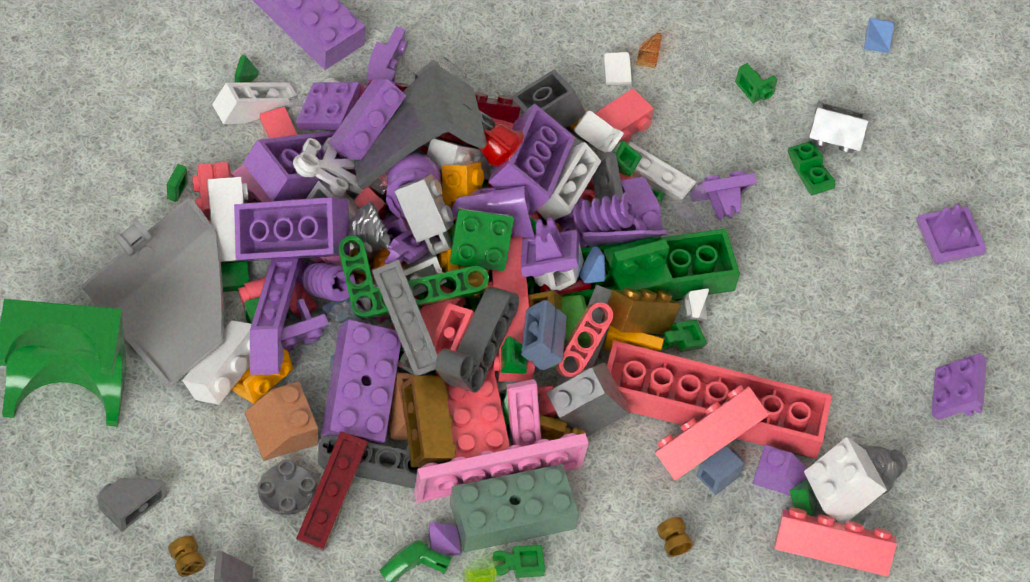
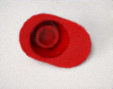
[479,123,524,167]

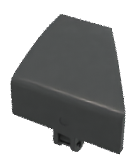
[354,66,496,189]

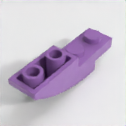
[367,26,408,85]

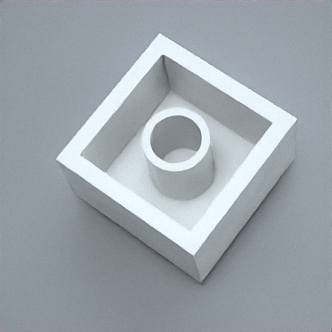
[804,437,887,524]

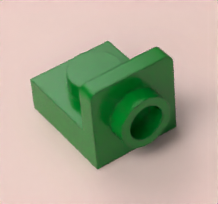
[735,63,778,103]

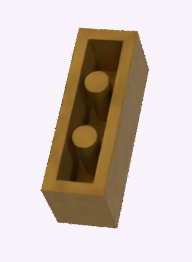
[601,287,681,334]
[401,375,456,467]

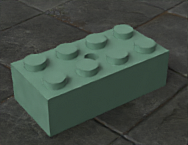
[449,464,579,553]

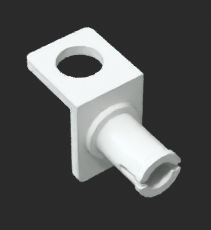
[574,110,624,153]

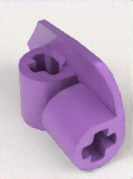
[451,186,535,238]
[582,217,668,247]

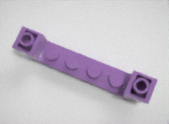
[250,258,309,375]

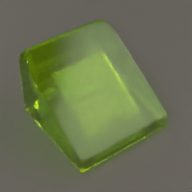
[463,566,497,582]

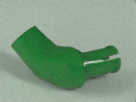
[379,540,452,582]

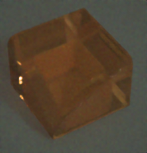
[636,33,662,68]

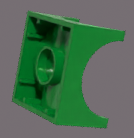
[0,299,127,427]

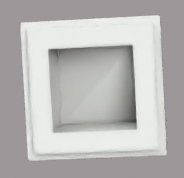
[683,289,709,321]

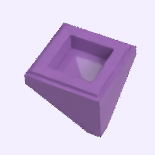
[428,522,461,556]

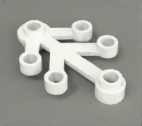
[293,137,363,196]

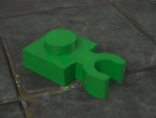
[492,545,545,578]

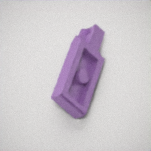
[385,229,440,264]

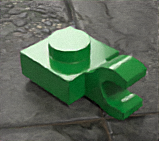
[661,319,708,352]

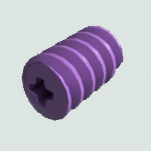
[573,192,635,234]
[302,262,355,301]

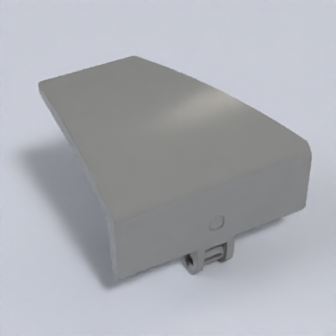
[82,197,224,388]

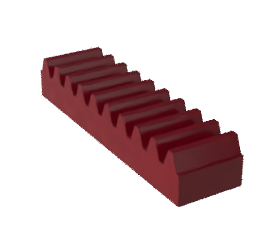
[296,431,368,551]

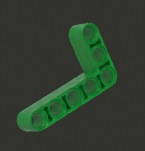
[339,236,489,319]

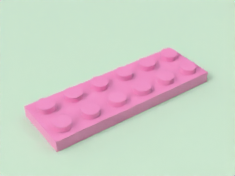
[414,433,589,503]

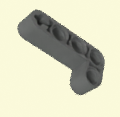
[435,287,519,393]
[318,435,421,488]

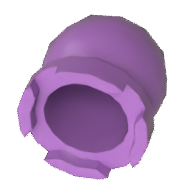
[386,152,442,218]

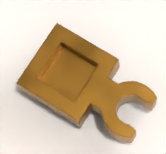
[540,415,586,441]

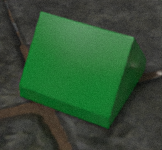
[501,336,527,374]

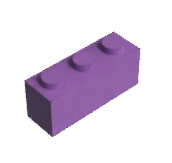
[328,78,406,160]

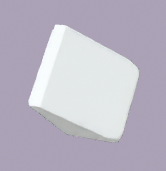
[602,52,632,85]

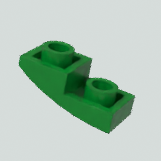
[788,141,835,196]

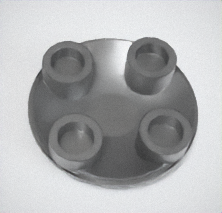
[257,460,316,515]

